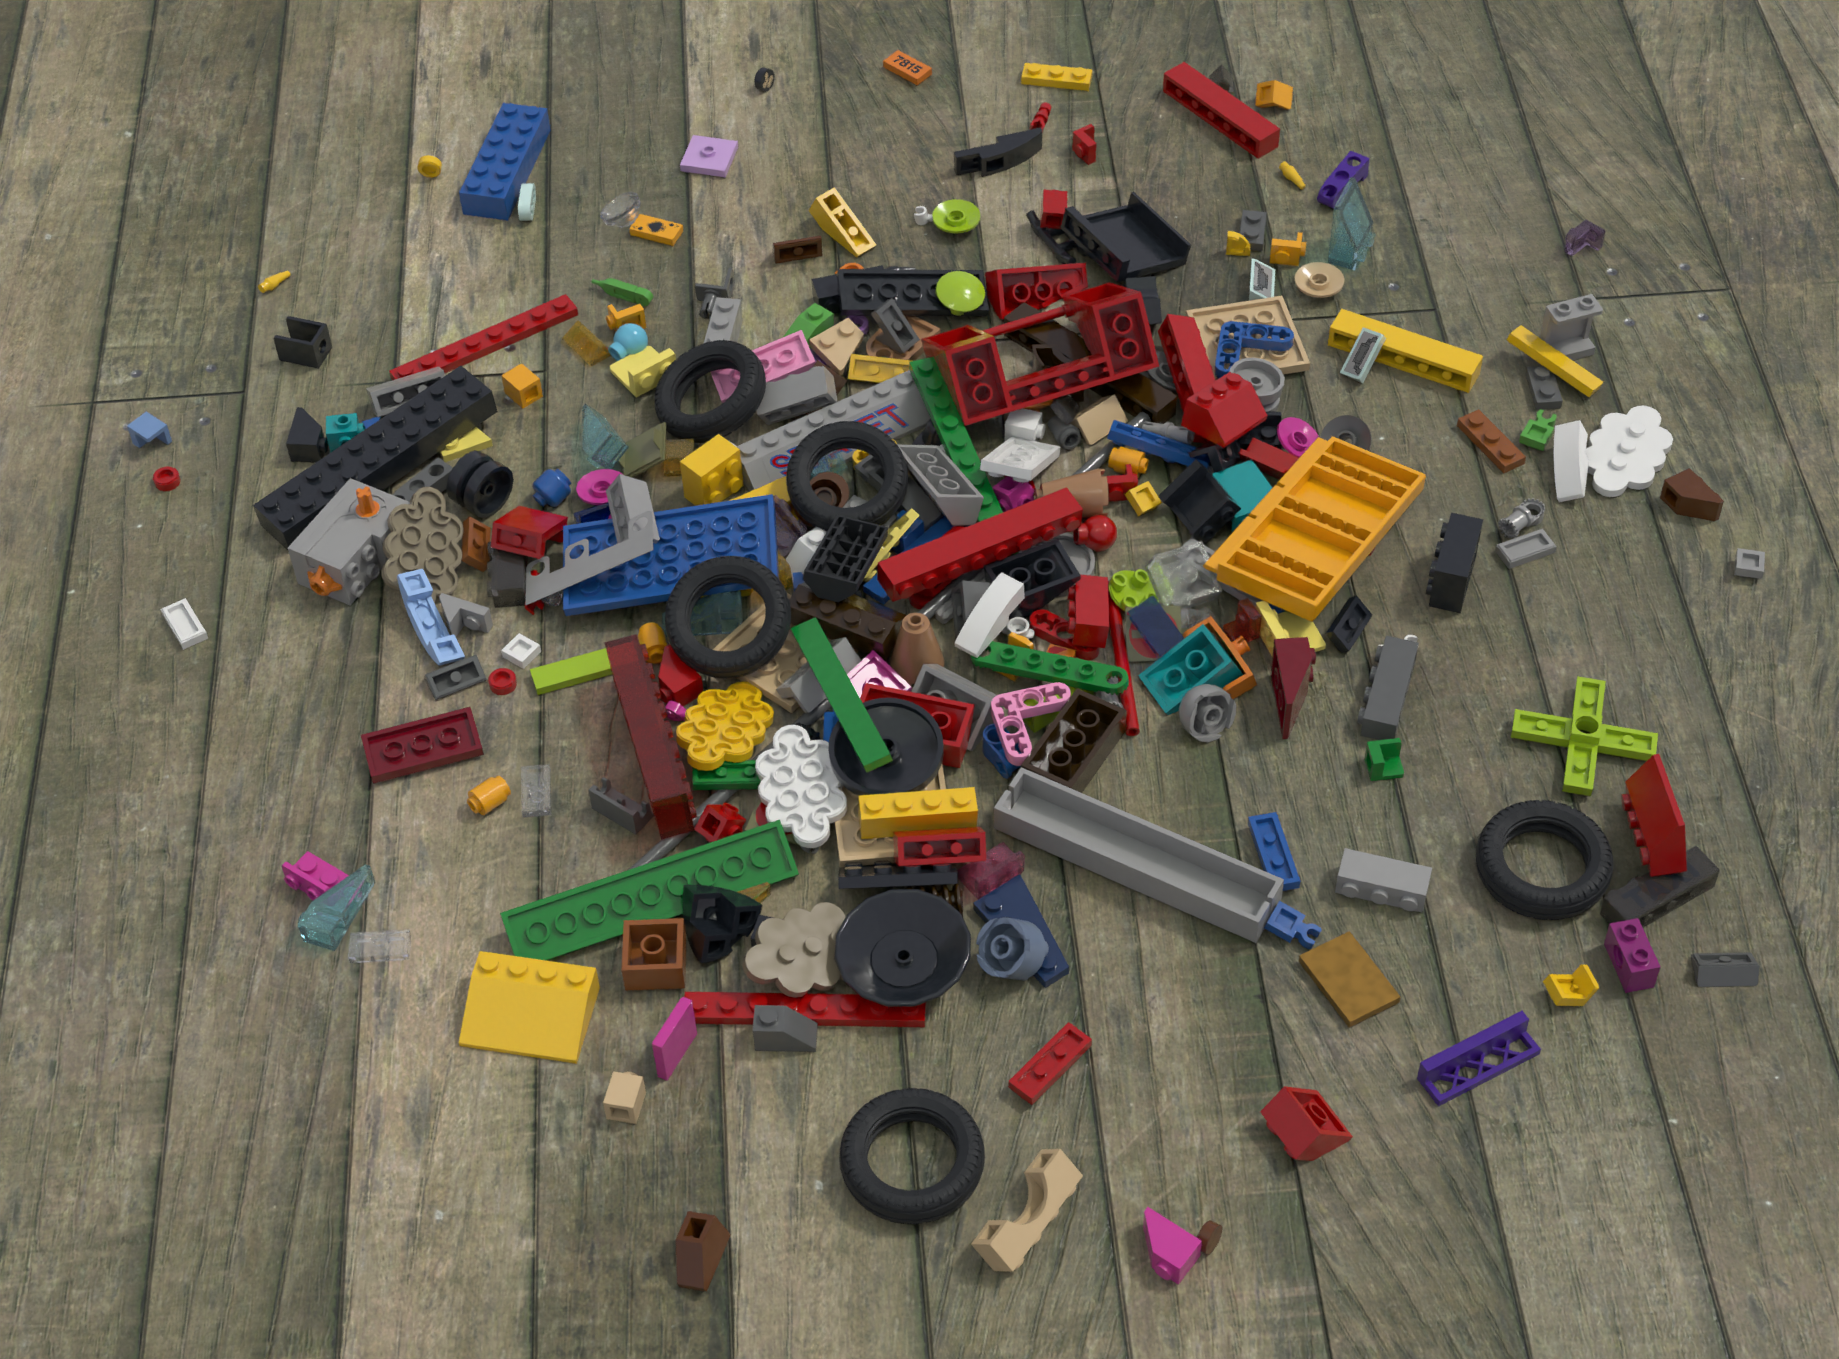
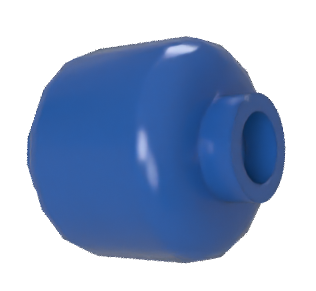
[532,469,572,508]

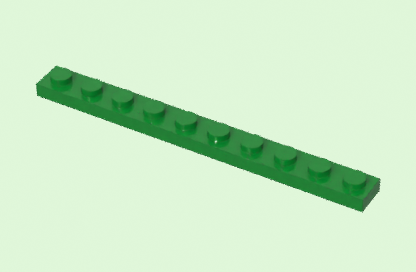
[909,357,1019,561]

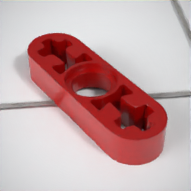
[1030,609,1100,661]

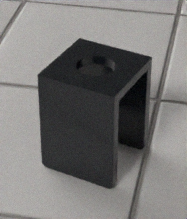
[273,316,332,369]

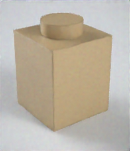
[603,1071,646,1124]

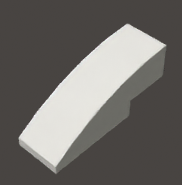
[1554,420,1589,502]
[954,572,1025,658]

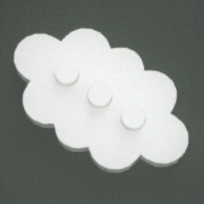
[1585,406,1673,497]
[755,725,847,848]

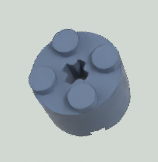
[976,917,1049,981]

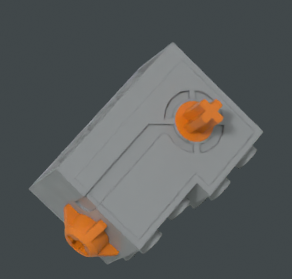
[288,478,410,605]

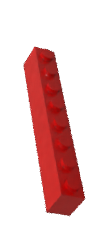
[877,487,1083,602]

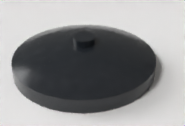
[828,698,944,796]

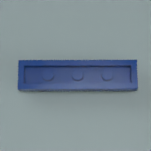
[1107,420,1210,468]

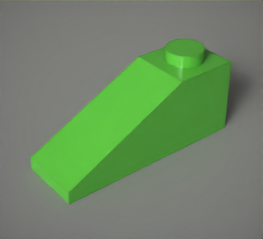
[784,303,834,349]

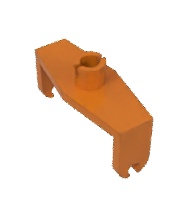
[1181,616,1257,699]

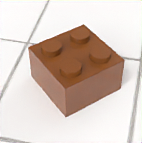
[621,918,687,991]

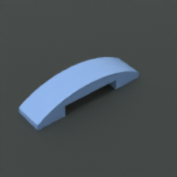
[397,569,465,666]

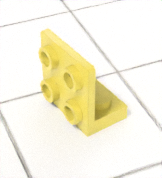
[1254,601,1326,656]

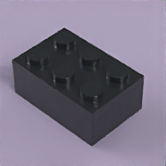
[1426,512,1483,614]

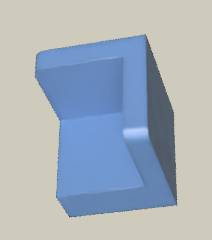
[127,412,172,448]

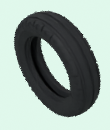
[654,340,766,443]
[786,421,908,532]
[665,556,791,679]
[1476,800,1613,920]
[839,1088,985,1224]

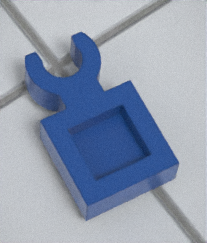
[1264,901,1322,949]

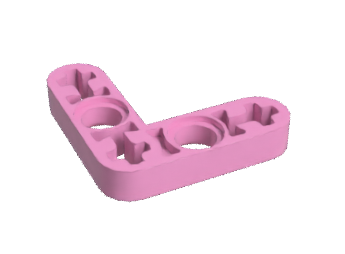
[991,682,1071,766]

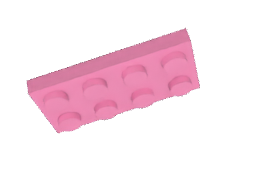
[710,330,816,403]

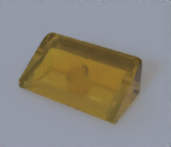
[562,320,611,366]

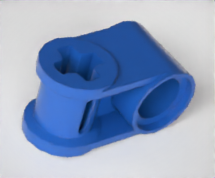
[982,724,1023,779]

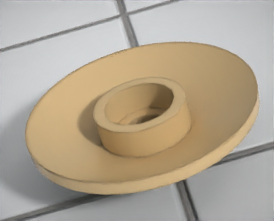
[1295,262,1344,298]

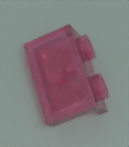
[957,842,1024,899]

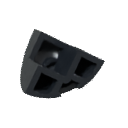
[682,885,763,963]

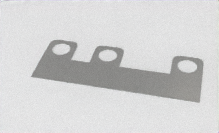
[525,511,653,605]

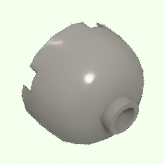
[1179,684,1236,742]

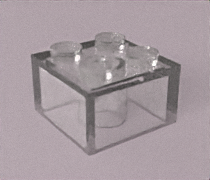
[1145,541,1222,610]

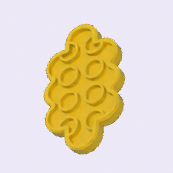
[676,681,774,771]

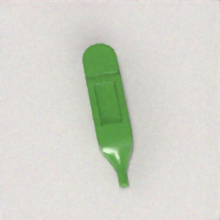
[591,278,653,306]

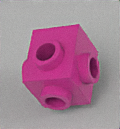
[992,476,1035,512]

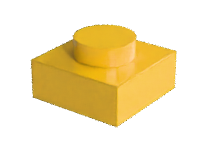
[1125,481,1162,517]

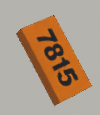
[883,50,932,85]

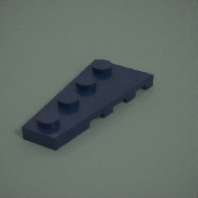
[973,874,1069,988]

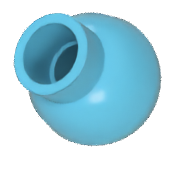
[608,323,648,361]

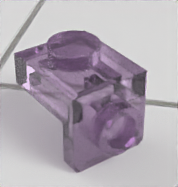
[1564,220,1605,256]

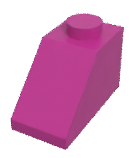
[1143,1207,1202,1285]

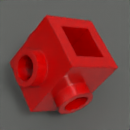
[694,803,747,843]

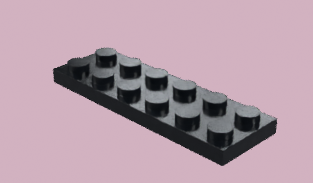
[837,269,989,316]

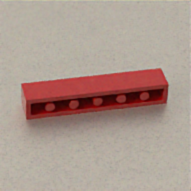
[1163,62,1280,159]
[1158,314,1216,443]

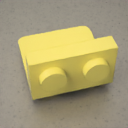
[610,346,676,397]

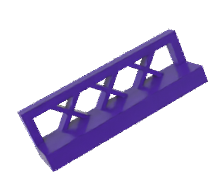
[1417,1011,1541,1107]

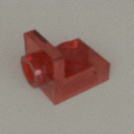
[1223,598,1262,643]

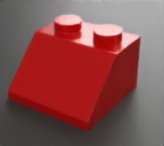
[1260,1086,1353,1161]

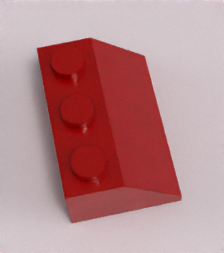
[1181,372,1267,448]

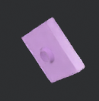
[680,135,738,177]

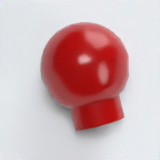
[1073,515,1117,552]

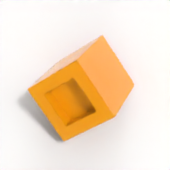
[1255,80,1293,110]
[501,364,543,409]

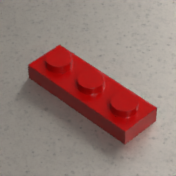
[1008,1022,1092,1105]

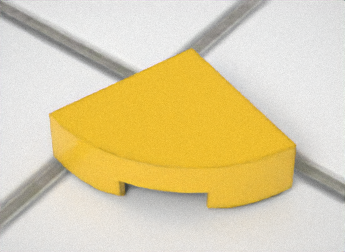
[1226,231,1251,256]

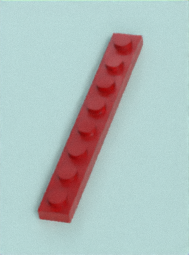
[389,294,578,380]
[684,992,926,1028]

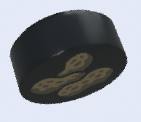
[754,67,775,92]

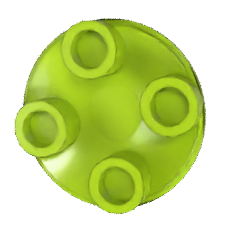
[935,271,985,316]
[1108,569,1160,611]

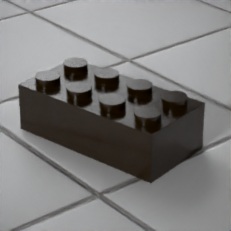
[1021,688,1127,793]

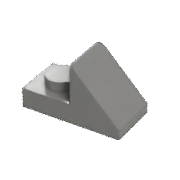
[439,593,493,637]

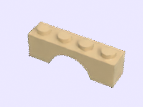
[971,1149,1083,1272]

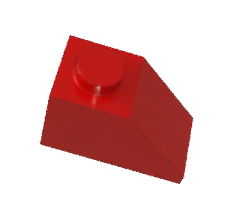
[658,644,703,707]

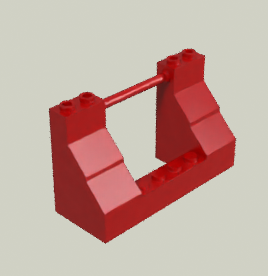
[921,282,1160,426]

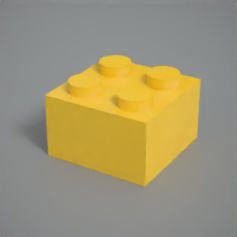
[680,434,744,506]

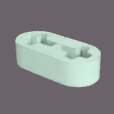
[518,183,536,221]

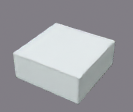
[501,633,541,669]

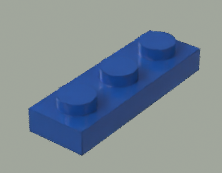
[1248,812,1300,891]

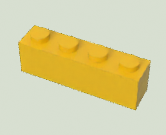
[858,787,978,839]

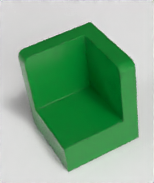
[1364,738,1404,781]

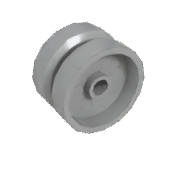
[1229,358,1285,412]

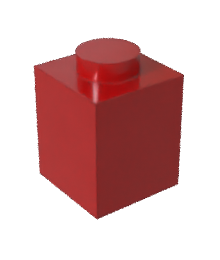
[1040,189,1068,229]

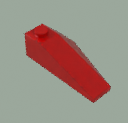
[985,263,1088,319]

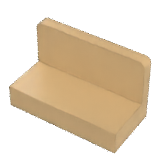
[1065,394,1128,445]

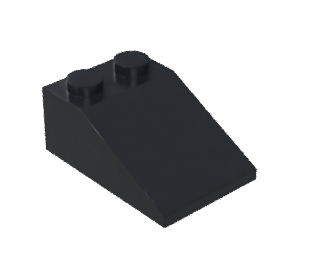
[984,539,1081,620]

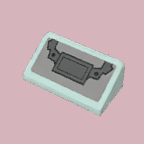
[1249,259,1275,301]
[1340,327,1386,384]

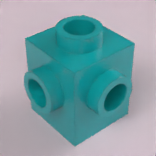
[326,413,365,452]

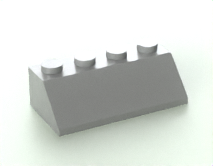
[897,444,984,527]

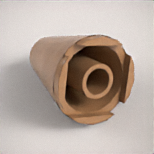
[1035,469,1108,519]
[890,613,945,687]

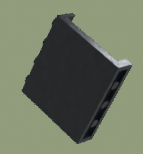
[1061,192,1191,282]

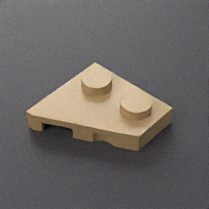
[809,318,864,376]

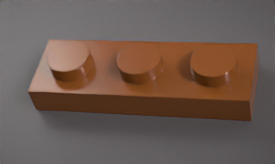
[1457,409,1526,474]

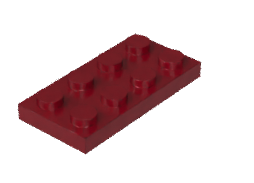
[361,707,484,784]

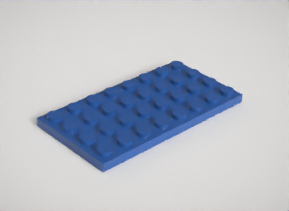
[563,494,779,616]

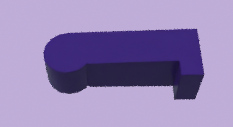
[1317,151,1370,209]

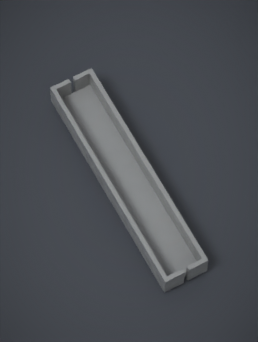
[994,767,1284,943]

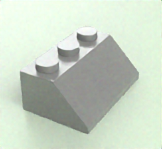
[911,664,1003,751]

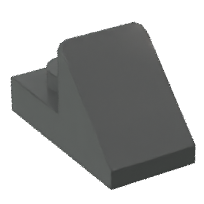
[871,298,920,354]

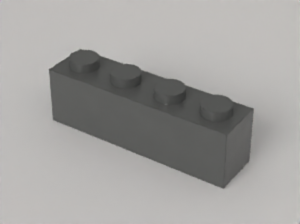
[1357,636,1419,740]

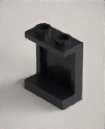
[1158,460,1242,545]

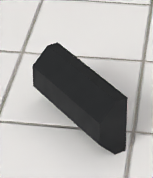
[803,515,888,603]

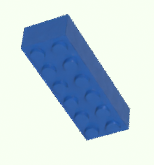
[459,103,551,221]

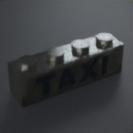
[1600,846,1720,928]

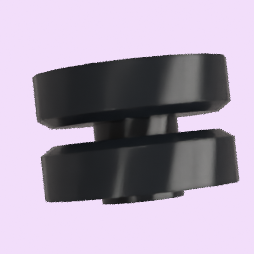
[446,450,514,518]

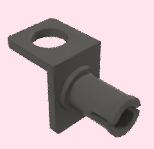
[695,268,735,320]

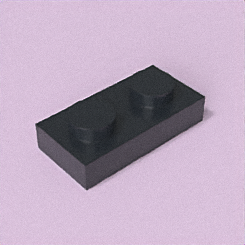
[1325,595,1373,653]

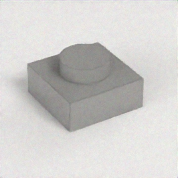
[1734,548,1765,579]

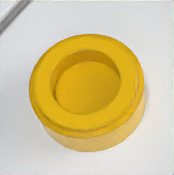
[417,155,442,178]

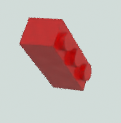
[1067,574,1109,648]
[893,827,986,866]

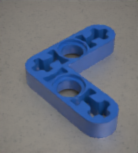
[1215,321,1294,379]

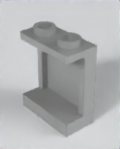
[1540,294,1603,360]

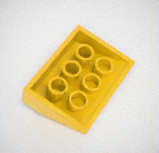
[459,951,600,1064]

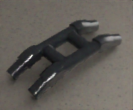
[1026,210,1091,264]

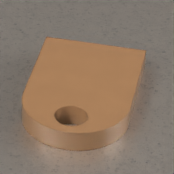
[866,316,941,361]

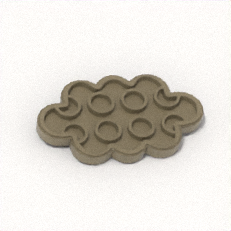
[381,487,463,612]
[742,902,846,998]

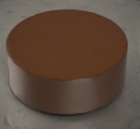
[1197,1220,1223,1255]

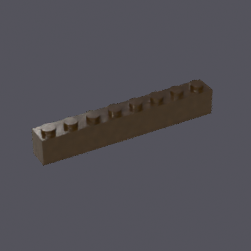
[1004,302,1177,424]

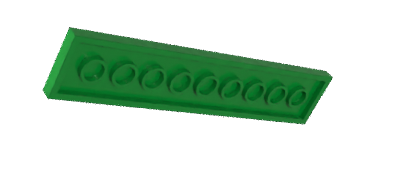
[500,819,799,961]

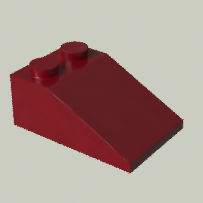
[1270,637,1316,739]

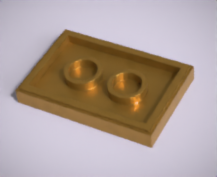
[1299,931,1401,1028]

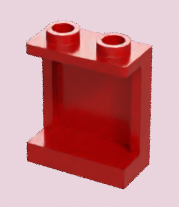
[491,506,568,559]

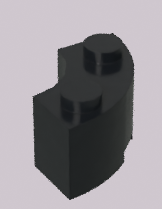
[1120,276,1162,324]

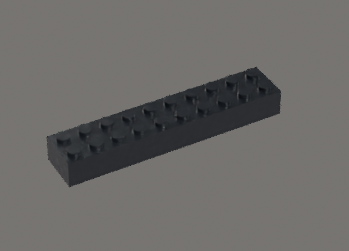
[253,366,498,550]

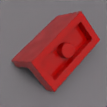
[1238,438,1299,480]

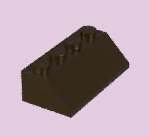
[789,582,907,662]

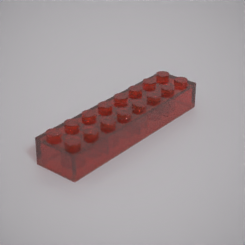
[604,634,697,840]

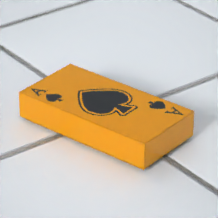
[629,214,683,246]

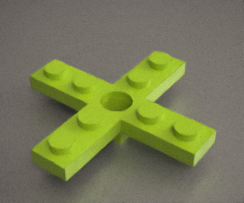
[1511,676,1658,796]

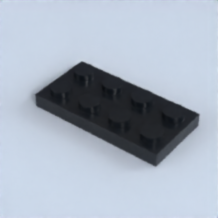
[838,860,958,889]

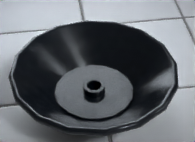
[834,889,971,1007]

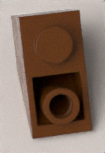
[1660,468,1724,521]
[676,1211,731,1292]

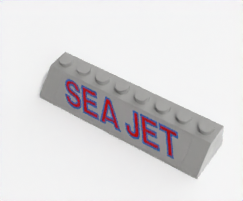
[736,370,930,491]

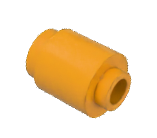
[1108,447,1149,478]
[637,622,668,663]
[467,776,511,815]

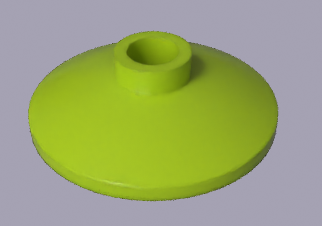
[932,199,980,233]

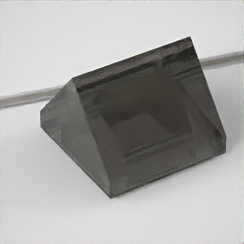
[1209,64,1234,93]

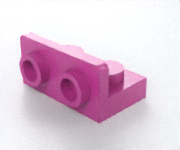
[281,851,353,907]

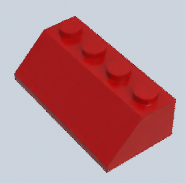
[860,683,974,768]
[1621,754,1687,877]

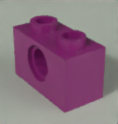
[1604,918,1661,993]

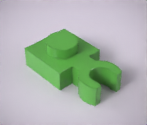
[1519,409,1557,451]

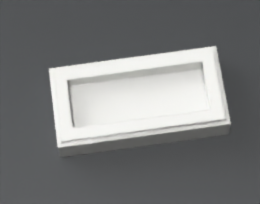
[161,598,208,650]

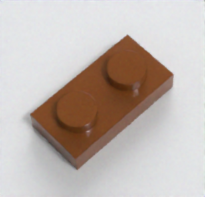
[461,516,491,572]

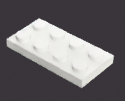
[980,437,1060,482]

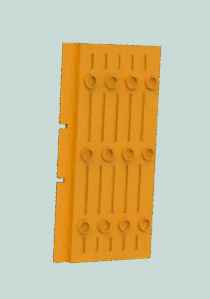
[1203,436,1426,622]

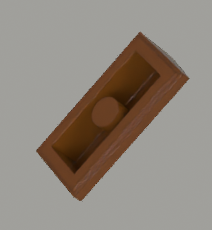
[772,235,823,264]

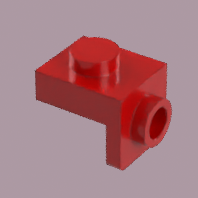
[1072,124,1097,165]
[1107,464,1138,502]

